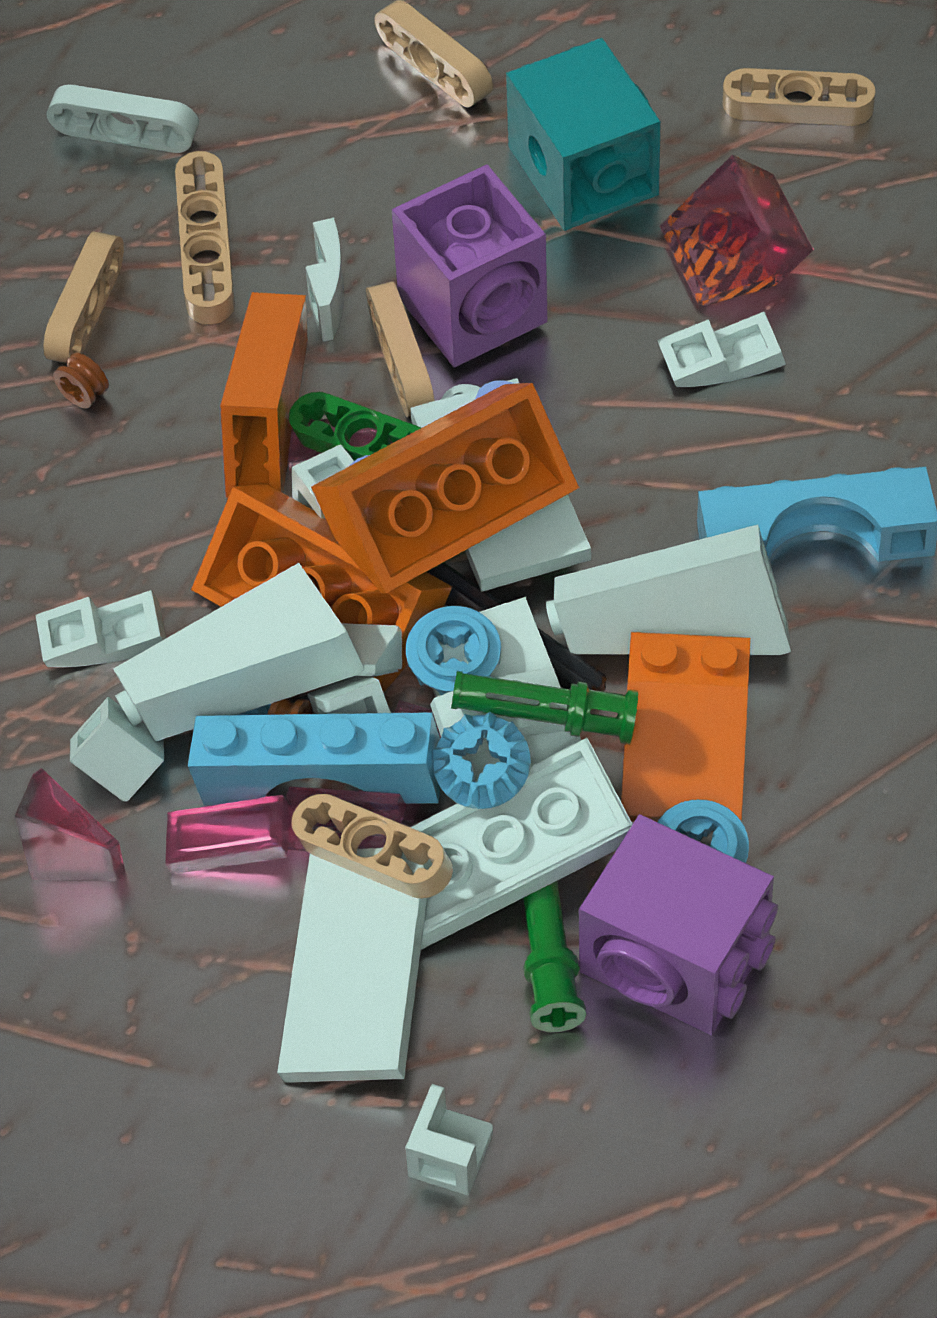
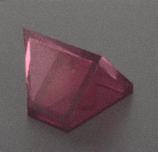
[15,768,126,881]

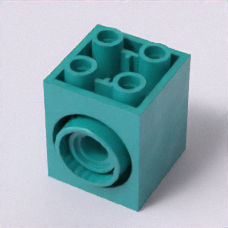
[506,38,661,231]

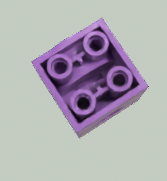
[392,164,548,368]
[579,814,778,1036]

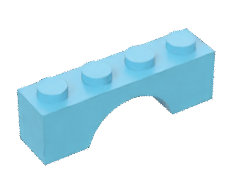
[697,466,937,562]
[188,712,440,805]

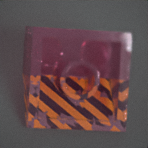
[659,155,814,306]

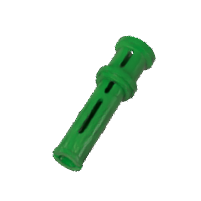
[451,671,638,745]
[523,880,587,1032]

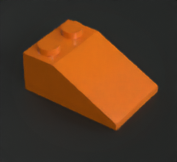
[621,632,750,822]

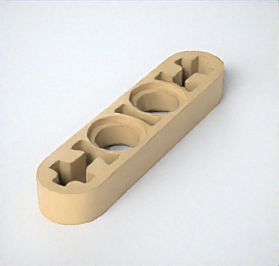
[175,151,235,325]

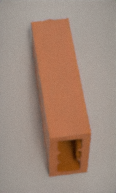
[220,292,308,498]

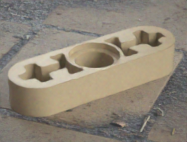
[374,0,493,107]
[722,68,875,126]
[43,231,124,363]
[366,281,435,418]
[292,794,453,899]

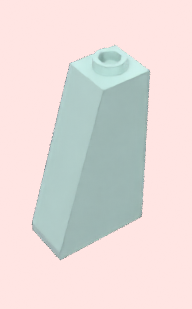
[546,525,791,655]
[113,563,364,742]

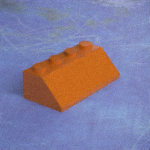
[311,383,579,594]
[191,484,452,693]

